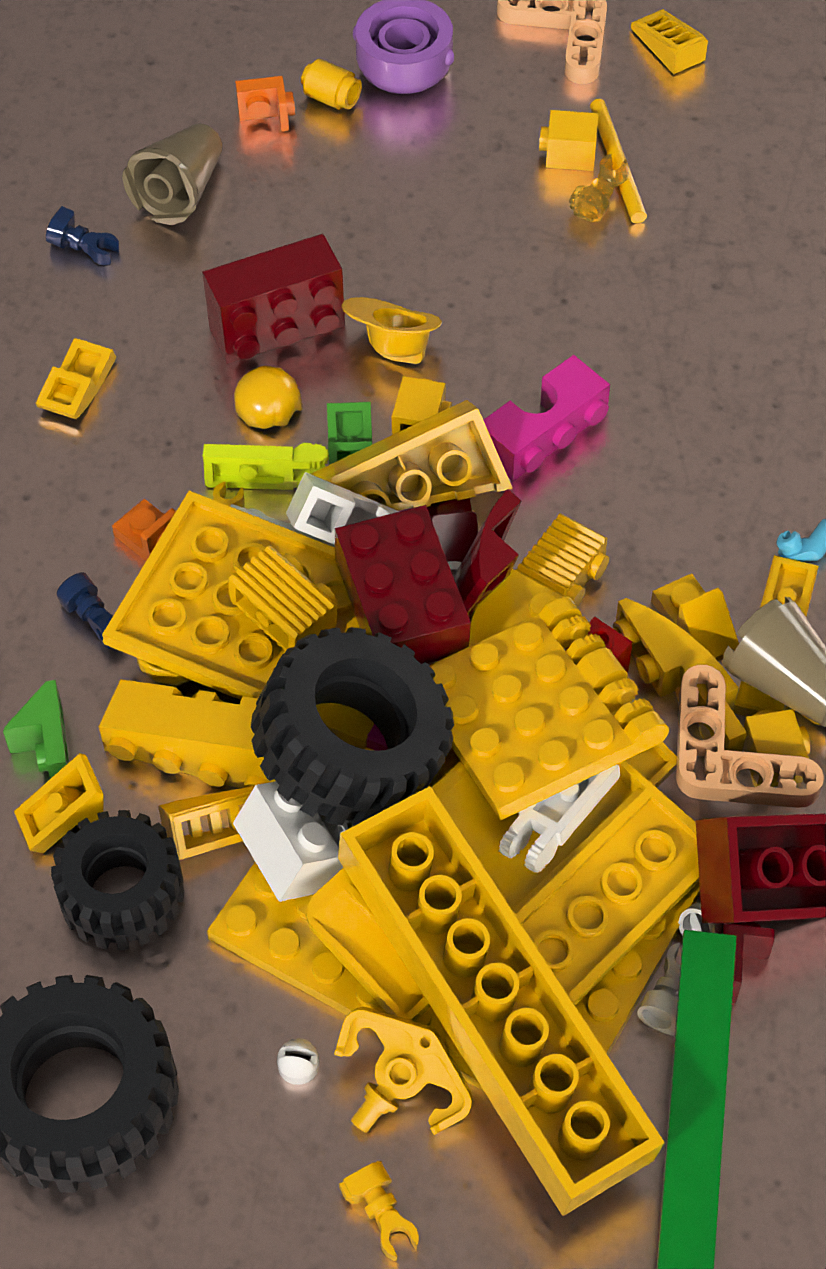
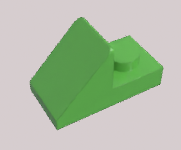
[3,680,70,779]

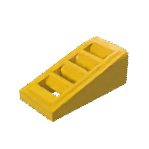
[631,9,708,74]
[158,786,255,860]

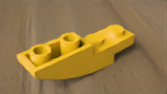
[613,598,747,752]

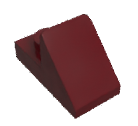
[427,498,478,563]

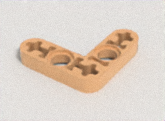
[497,0,607,84]
[676,665,824,808]

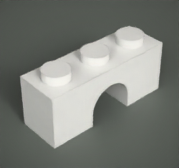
[286,472,400,545]

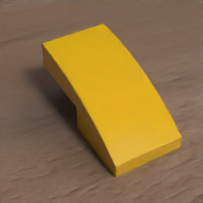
[35,338,116,419]

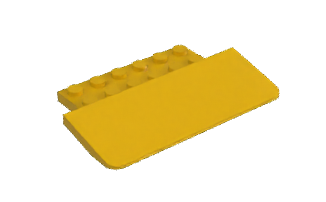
[306,709,699,1021]

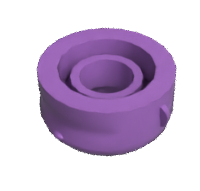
[353,0,454,94]

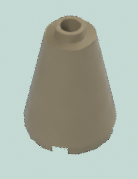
[122,123,223,225]
[722,597,826,727]

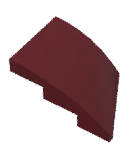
[454,489,522,621]

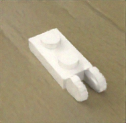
[499,765,620,873]

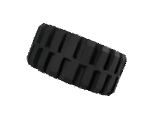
[251,627,454,826]
[0,975,179,1193]

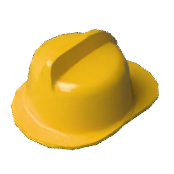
[341,297,442,364]

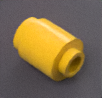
[301,58,362,110]

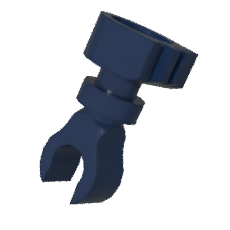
[46,206,119,266]
[57,572,113,650]

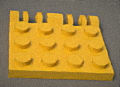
[429,597,669,821]

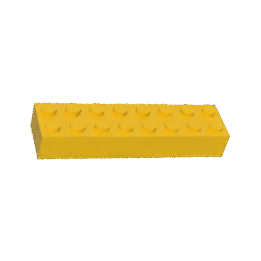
[338,786,665,1216]

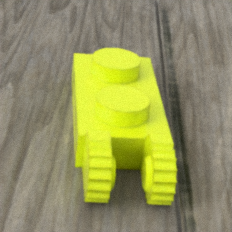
[203,443,329,490]

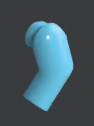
[776,519,826,562]

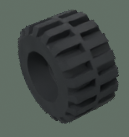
[51,810,184,950]

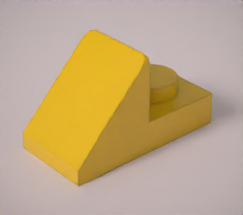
[651,573,739,661]
[14,753,104,853]

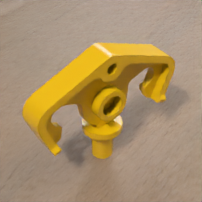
[334,1007,473,1135]

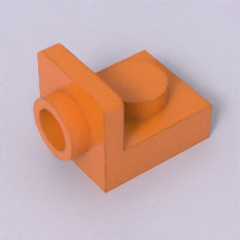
[235,76,295,132]
[112,499,176,561]

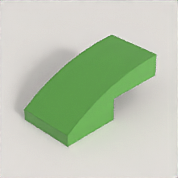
[327,402,372,465]

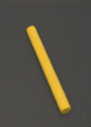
[590,99,647,224]

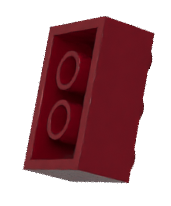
[202,233,345,364]
[334,505,471,665]
[695,813,826,923]

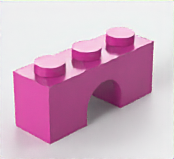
[483,354,610,482]

